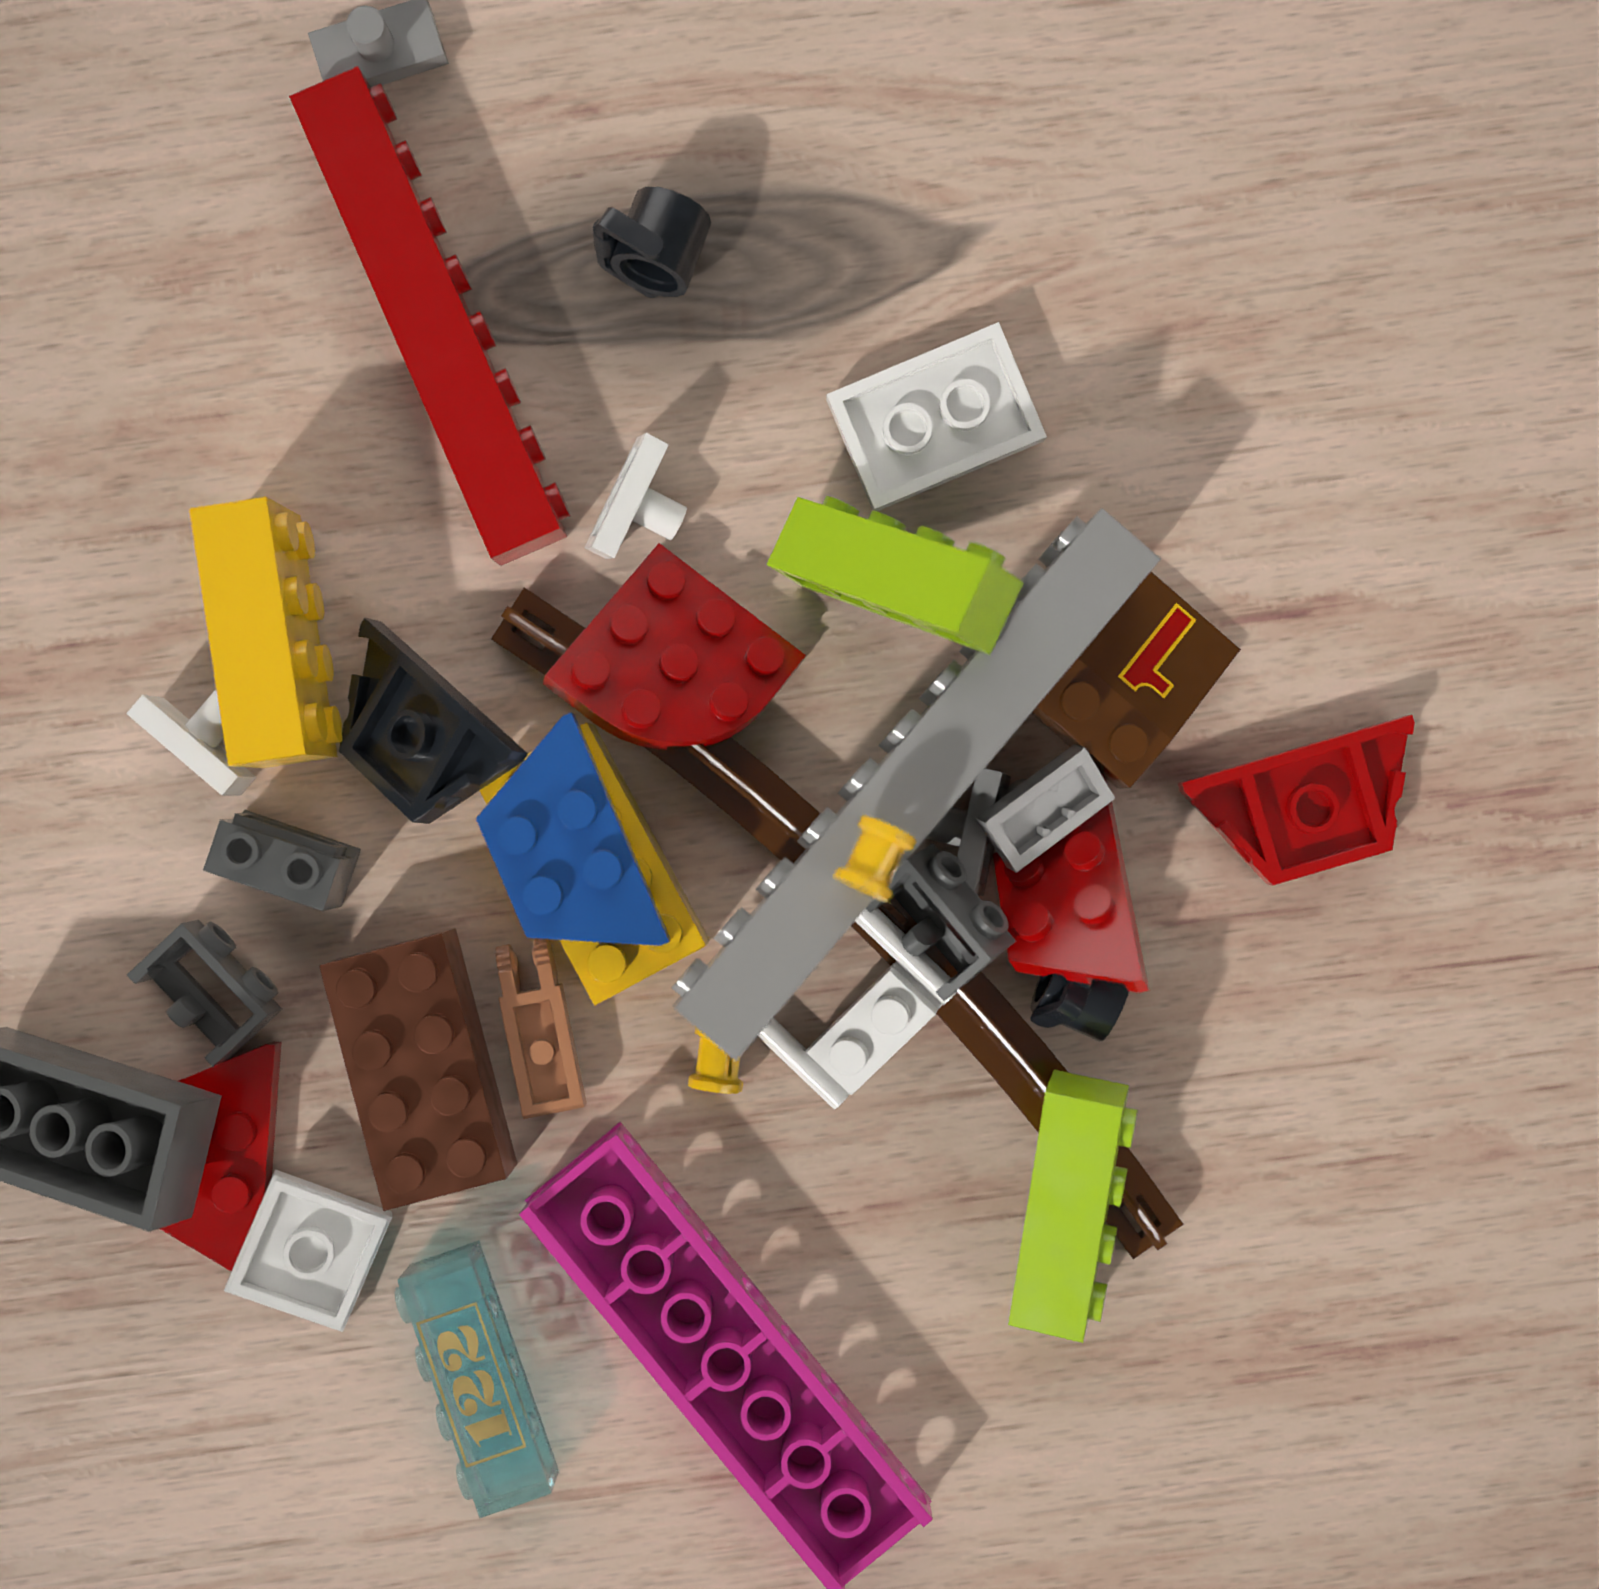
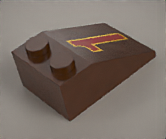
[1031,571,1241,788]

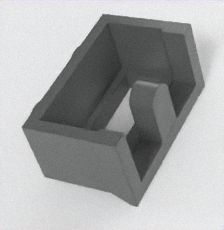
[203,810,361,911]
[866,843,1016,1001]
[127,920,282,1067]

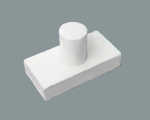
[584,433,687,559]
[126,689,256,796]

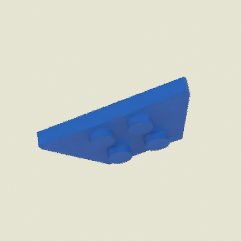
[476,712,671,946]

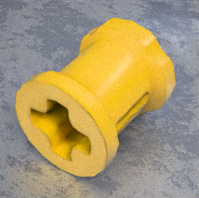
[833,815,917,902]
[688,1027,743,1094]

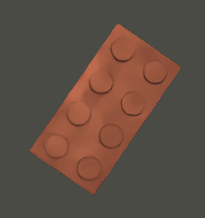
[319,928,518,1211]

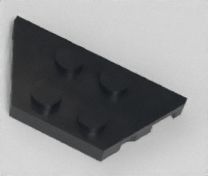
[339,618,528,824]

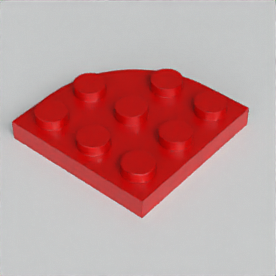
[543,543,806,750]

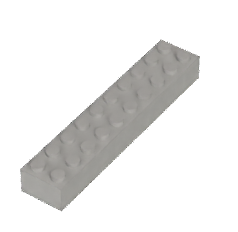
[671,508,1161,1061]

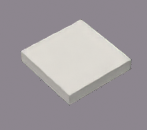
[224,1169,392,1332]

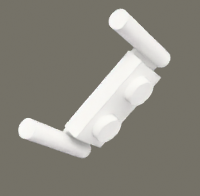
[758,908,957,1110]

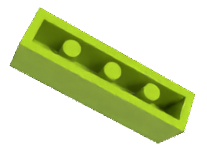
[766,496,1023,655]
[1008,1070,1138,1343]

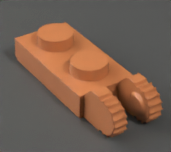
[495,938,587,1119]

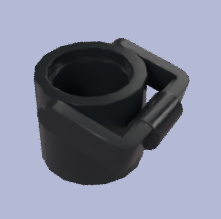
[593,187,712,298]
[1030,974,1130,1042]

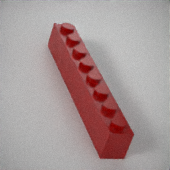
[289,66,571,566]

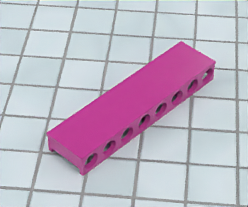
[519,1121,933,1589]

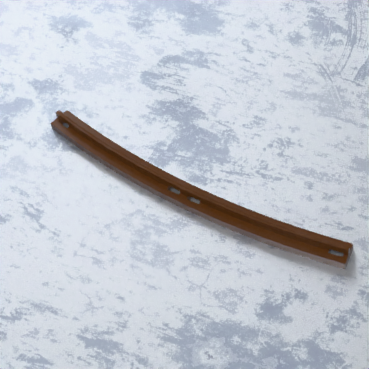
[491,587,1184,1259]

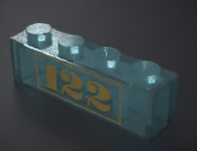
[395,1240,559,1518]

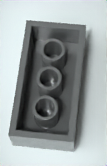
[0,1027,222,1232]

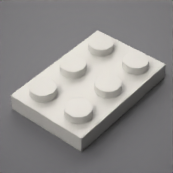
[826,322,1047,511]

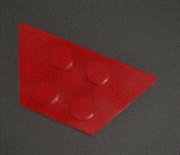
[1178,715,1415,886]
[993,773,1149,993]
[160,1041,282,1271]

